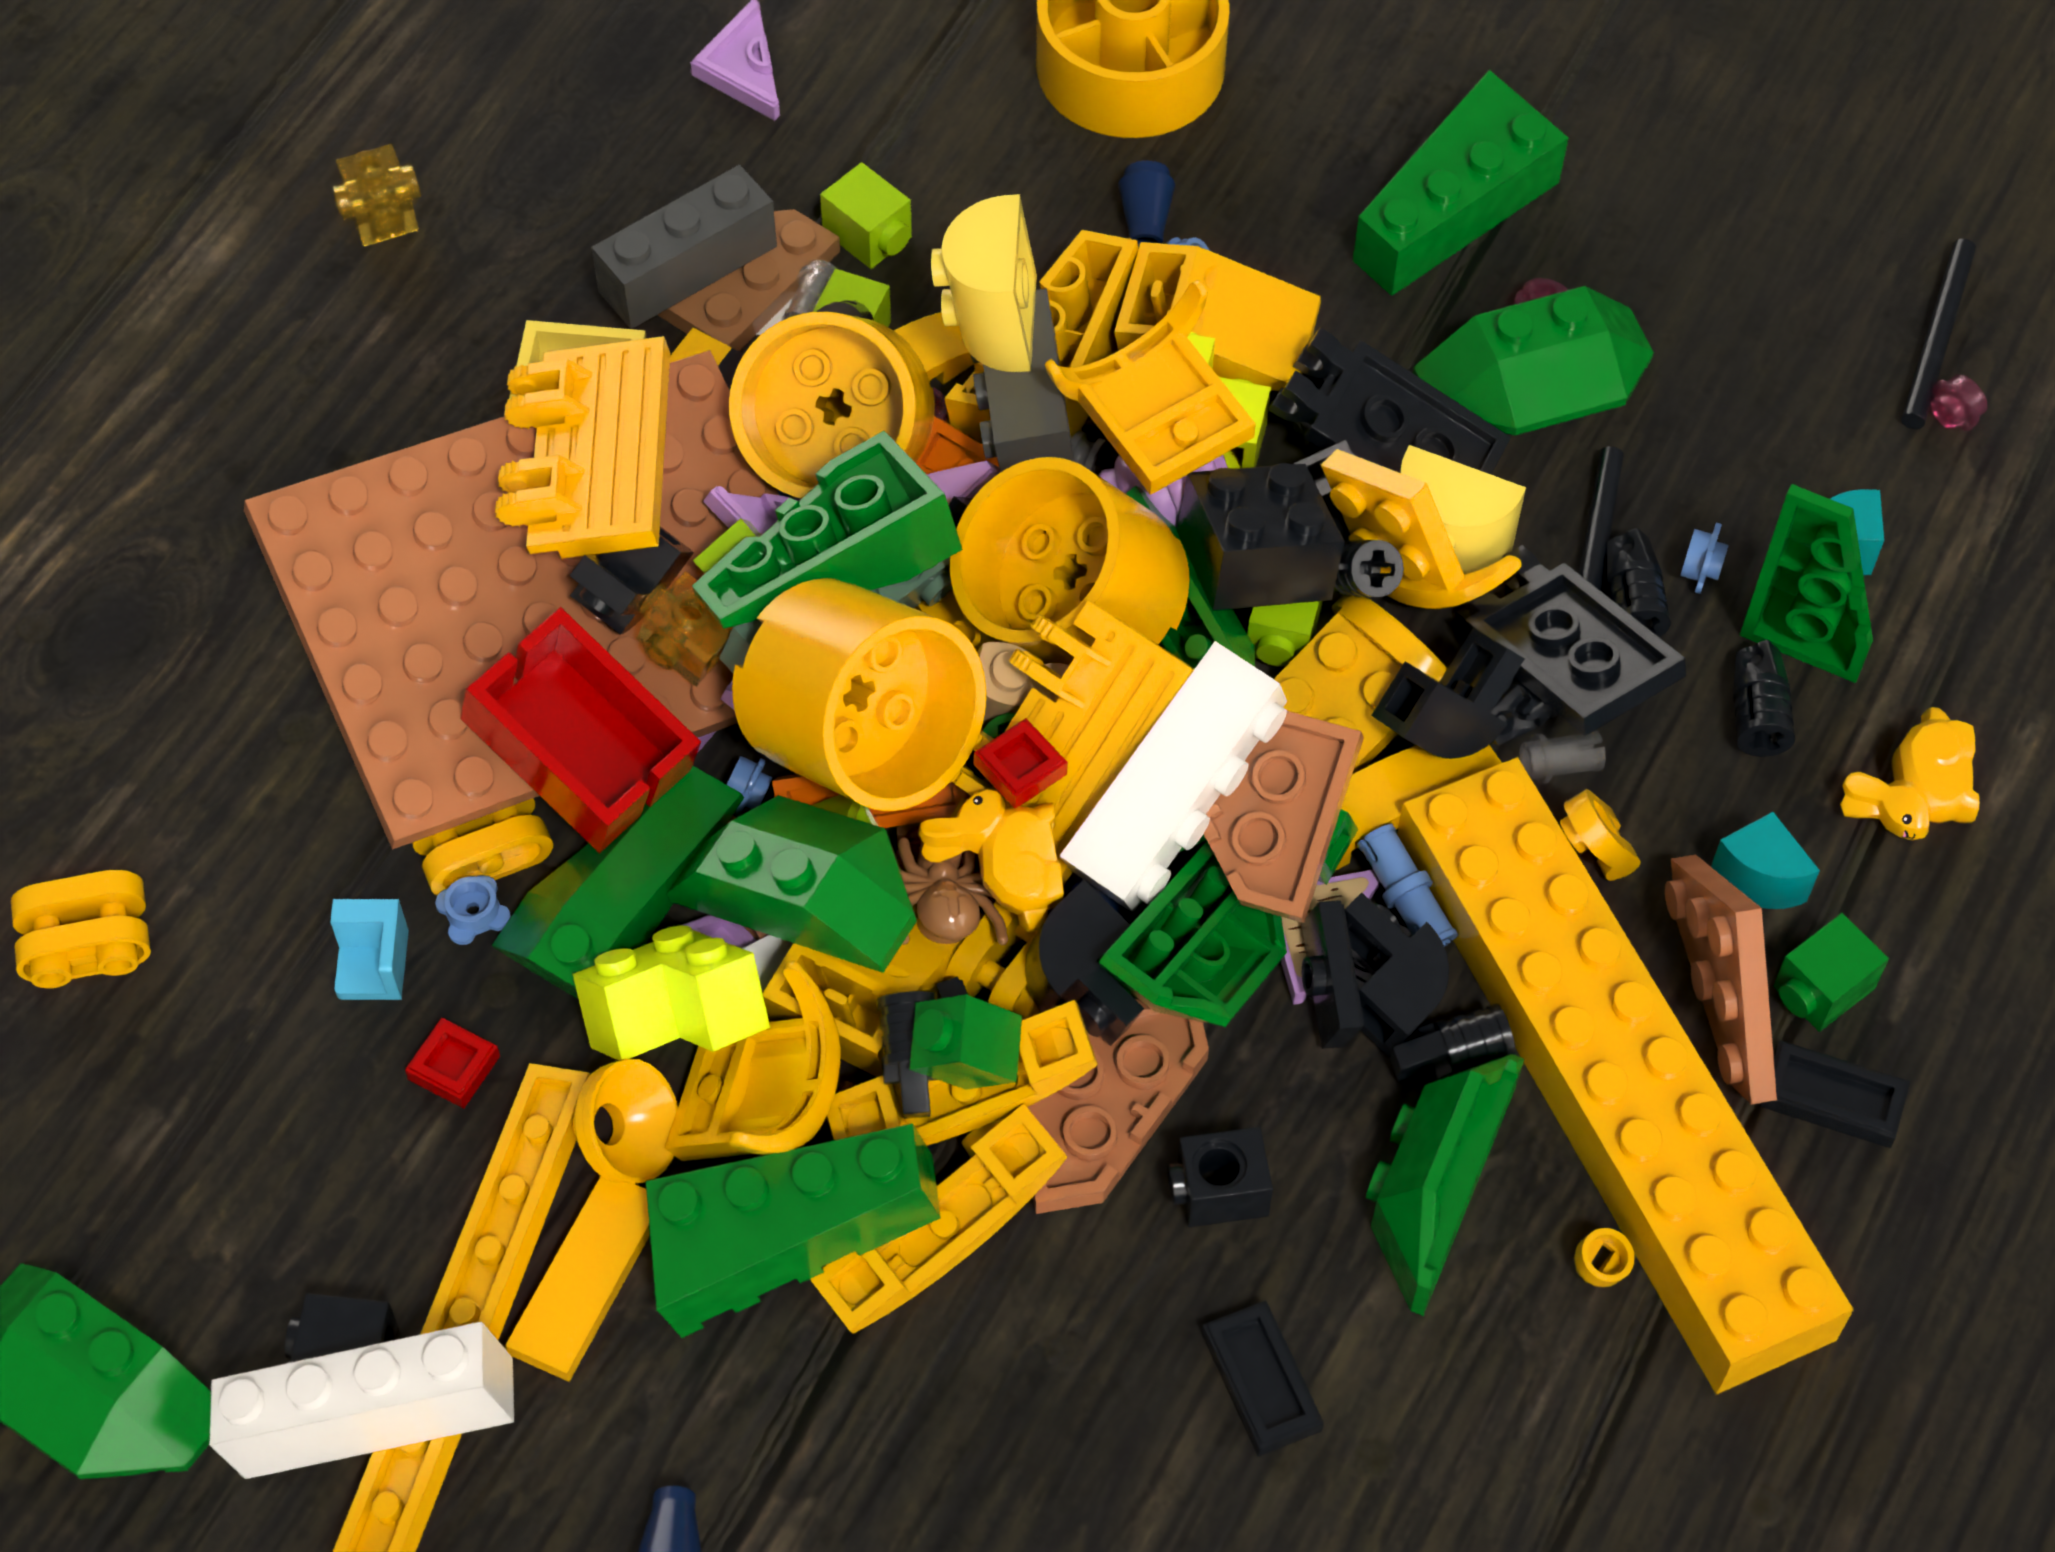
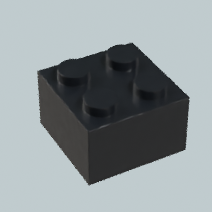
[1177,463,1345,610]

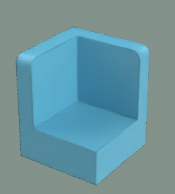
[330,899,409,1000]

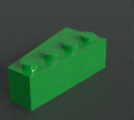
[1353,70,1569,296]
[646,1124,941,1338]

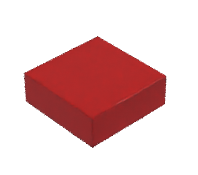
[974,718,1068,808]
[405,1018,500,1109]

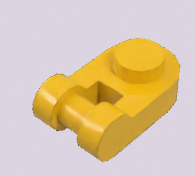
[1560,789,1641,881]

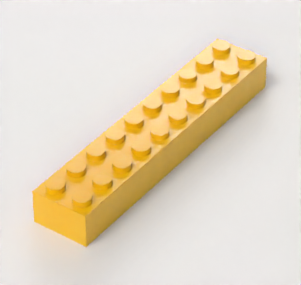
[1397,757,1854,1395]

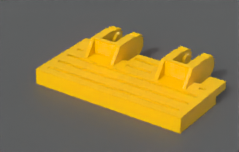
[495,336,670,559]
[950,600,1194,886]

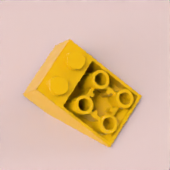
[1114,242,1321,391]
[763,904,984,1077]

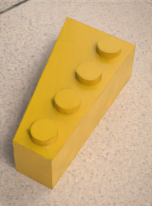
[944,230,1139,443]

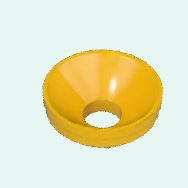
[573,1059,678,1184]

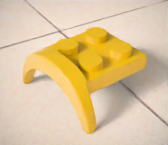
[1045,280,1256,495]
[1321,449,1522,609]
[1274,595,1448,774]
[664,961,841,1161]

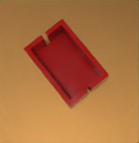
[460,607,701,853]

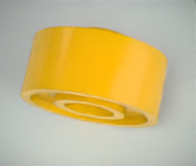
[1036,0,1230,138]

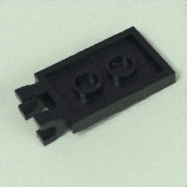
[1268,327,1511,475]
[1456,545,1686,736]

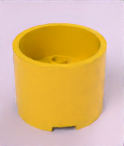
[729,312,935,499]
[950,457,1190,665]
[732,578,986,811]

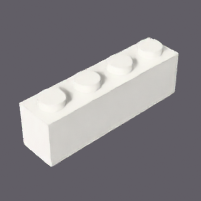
[1060,641,1287,914]
[210,1321,514,1479]

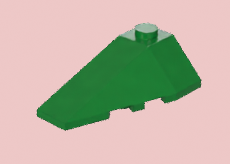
[692,431,963,629]
[1739,484,1873,683]
[492,766,744,1000]

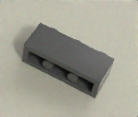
[591,164,777,329]
[971,288,1075,472]

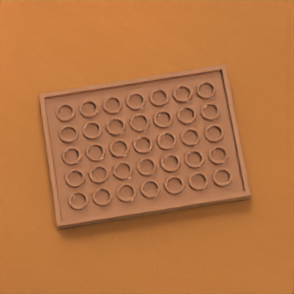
[244,350,780,850]

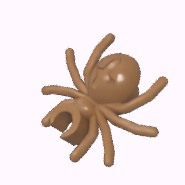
[898,837,1008,945]

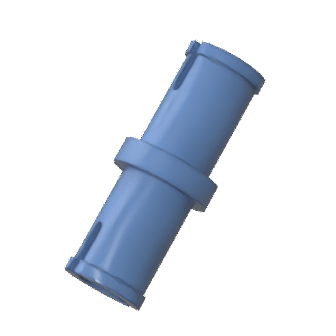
[1357,824,1459,947]

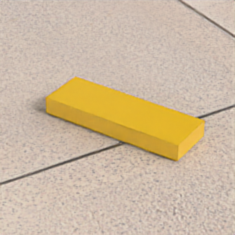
[505,1176,650,1382]

